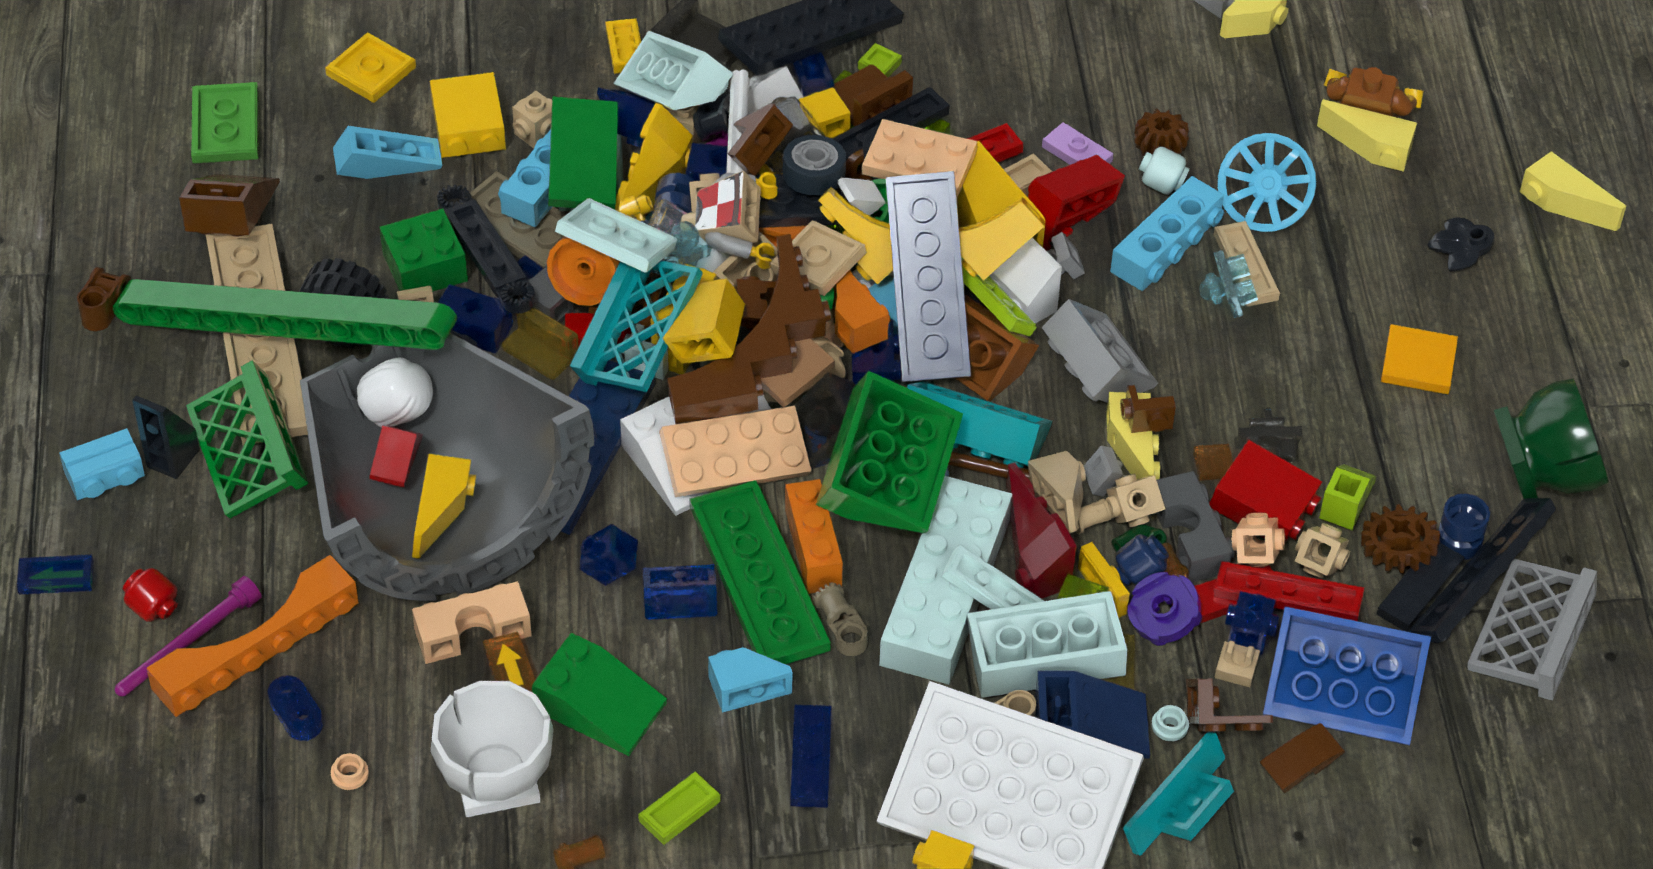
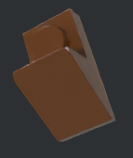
[727,103,793,175]

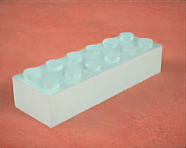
[879,476,1013,685]

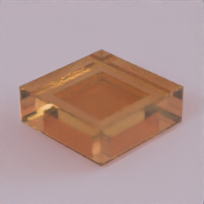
[1193,443,1233,481]

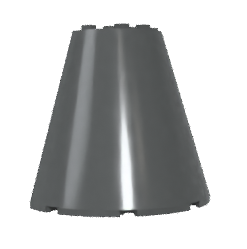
[300,333,594,601]

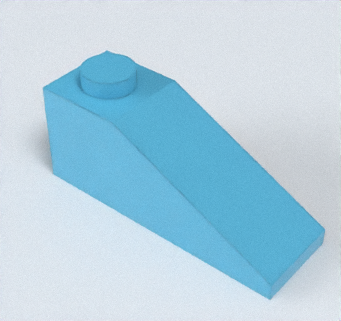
[333,126,443,179]

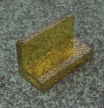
[502,307,579,380]

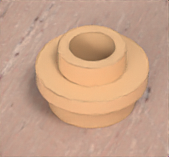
[331,753,369,790]

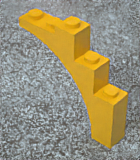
[818,187,1045,284]

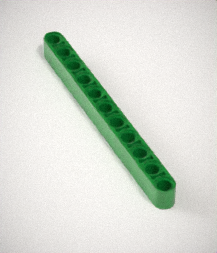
[113,279,457,350]

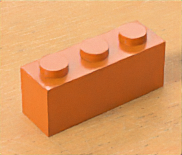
[785,479,843,594]

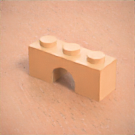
[412,581,532,664]

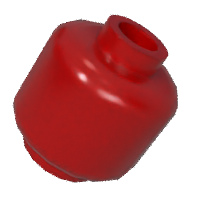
[122,568,178,622]

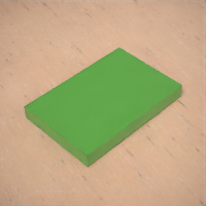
[191,82,258,163]

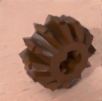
[1134,108,1189,156]

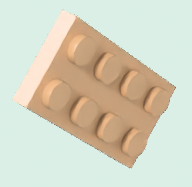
[659,406,811,497]

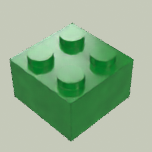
[379,209,468,292]

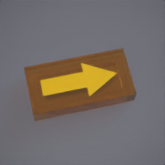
[483,631,535,692]

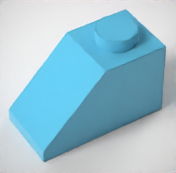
[708,647,793,712]

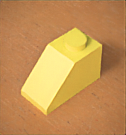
[1220,0,1288,38]

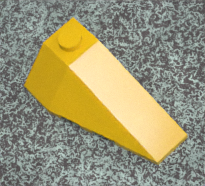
[615,103,697,217]

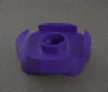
[1127,572,1202,646]

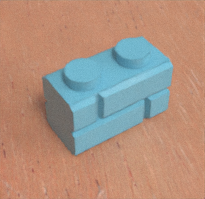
[59,428,145,501]

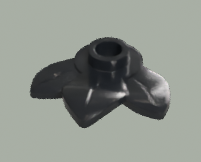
[1427,217,1495,272]

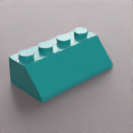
[907,381,1052,468]

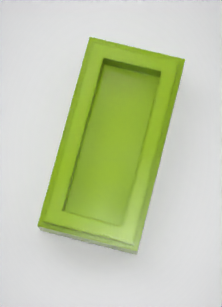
[638,772,720,845]

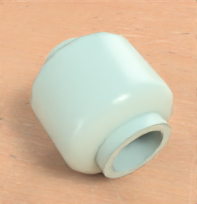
[1138,147,1190,195]

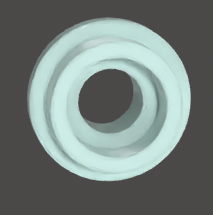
[1152,705,1189,741]

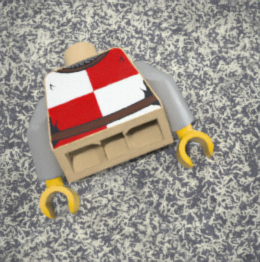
[681,171,778,269]

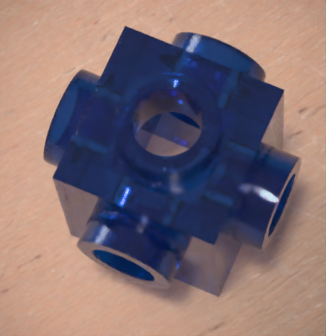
[579,524,638,586]
[1225,591,1280,655]

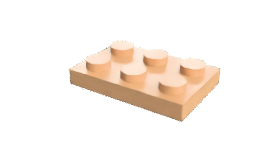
[862,119,977,197]

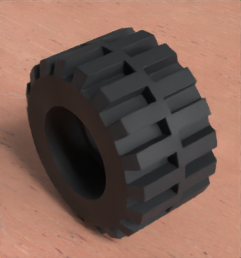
[299,258,389,348]

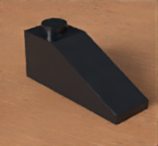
[132,395,199,479]

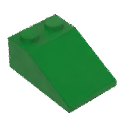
[532,633,667,756]

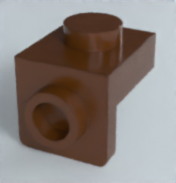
[1120,385,1176,433]

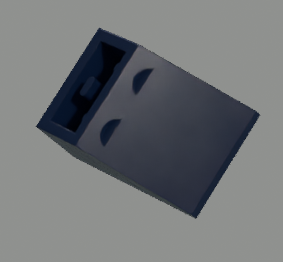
[1035,671,1150,759]

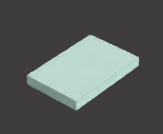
[555,198,678,273]

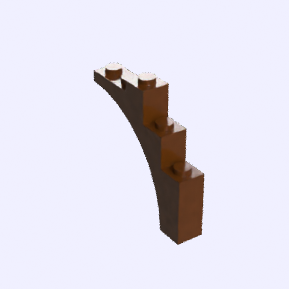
[667,234,831,424]

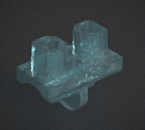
[654,221,712,275]
[1199,250,1258,318]

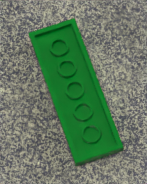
[689,480,831,664]

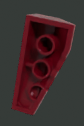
[1006,462,1076,599]

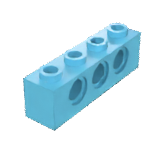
[498,129,552,227]
[1110,176,1224,291]

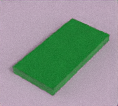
[548,96,618,210]

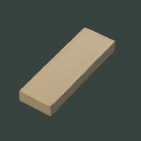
[1213,221,1280,307]

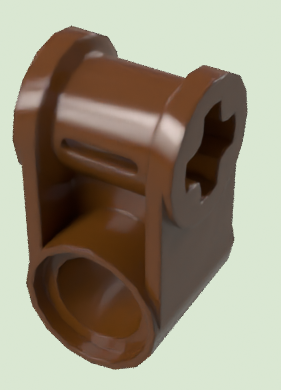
[77,267,132,331]

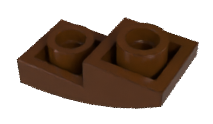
[1260,723,1345,794]

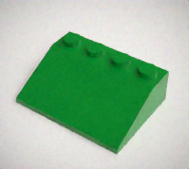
[816,371,963,534]

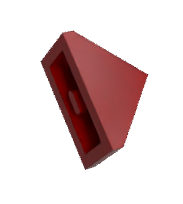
[370,425,423,488]

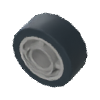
[783,135,846,195]

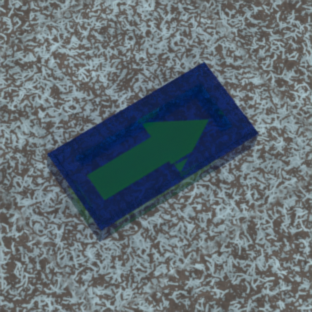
[17,555,94,595]

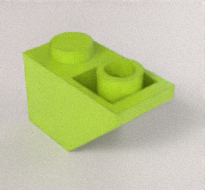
[1319,464,1377,530]

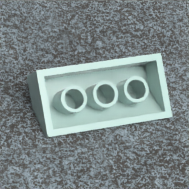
[614,31,733,110]
[967,591,1127,698]

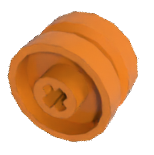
[547,236,620,306]

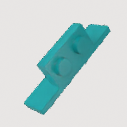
[1123,731,1234,856]

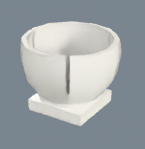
[431,681,554,817]

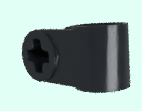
[693,87,730,141]

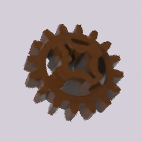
[1361,504,1440,573]

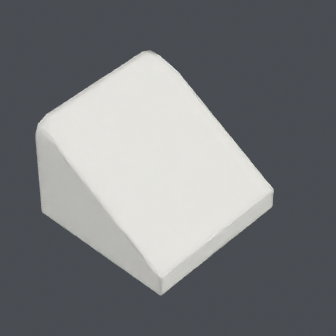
[838,177,885,216]

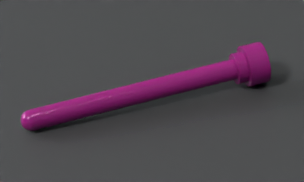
[114,576,262,697]

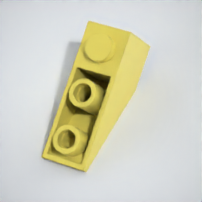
[1106,392,1160,480]

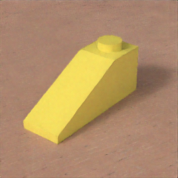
[1317,99,1417,172]
[1520,151,1626,231]

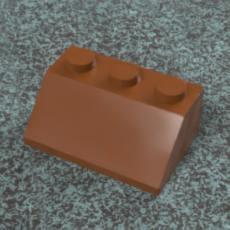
[956,294,1039,401]

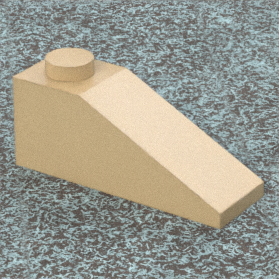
[1028,451,1086,533]

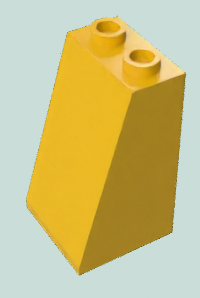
[957,141,1045,248]

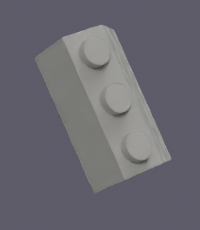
[1042,299,1158,403]

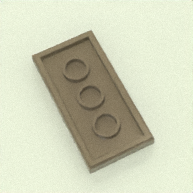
[458,171,566,271]

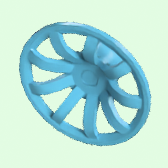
[1218,133,1316,232]

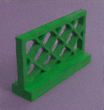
[186,360,309,519]

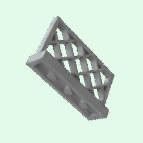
[1467,559,1597,701]

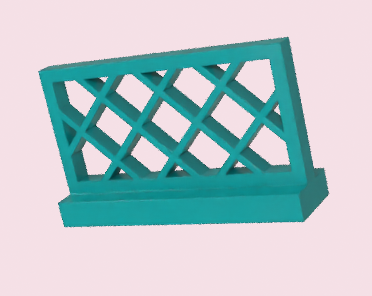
[570,261,703,392]

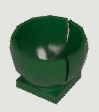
[1494,378,1609,499]

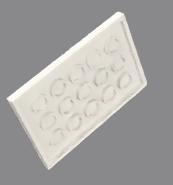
[877,681,1144,869]

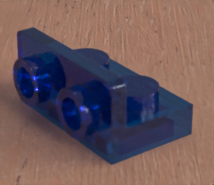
[643,564,717,620]

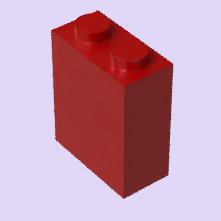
[1209,440,1322,544]

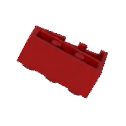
[1028,155,1125,251]

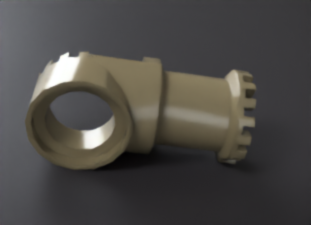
[813,583,868,656]

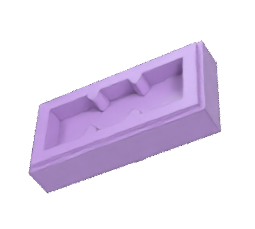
[1042,122,1113,165]

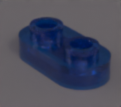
[268,676,323,741]

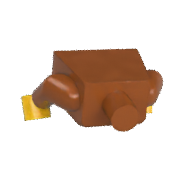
[1324,67,1424,118]

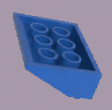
[1263,607,1431,745]

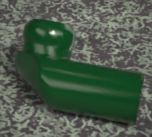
[1111,525,1167,552]

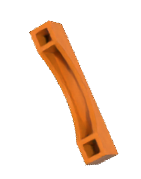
[759,226,890,354]
[146,555,359,717]

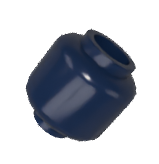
[1115,534,1169,585]

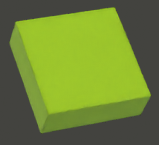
[858,43,902,77]

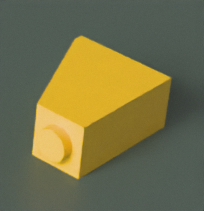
[662,278,745,364]

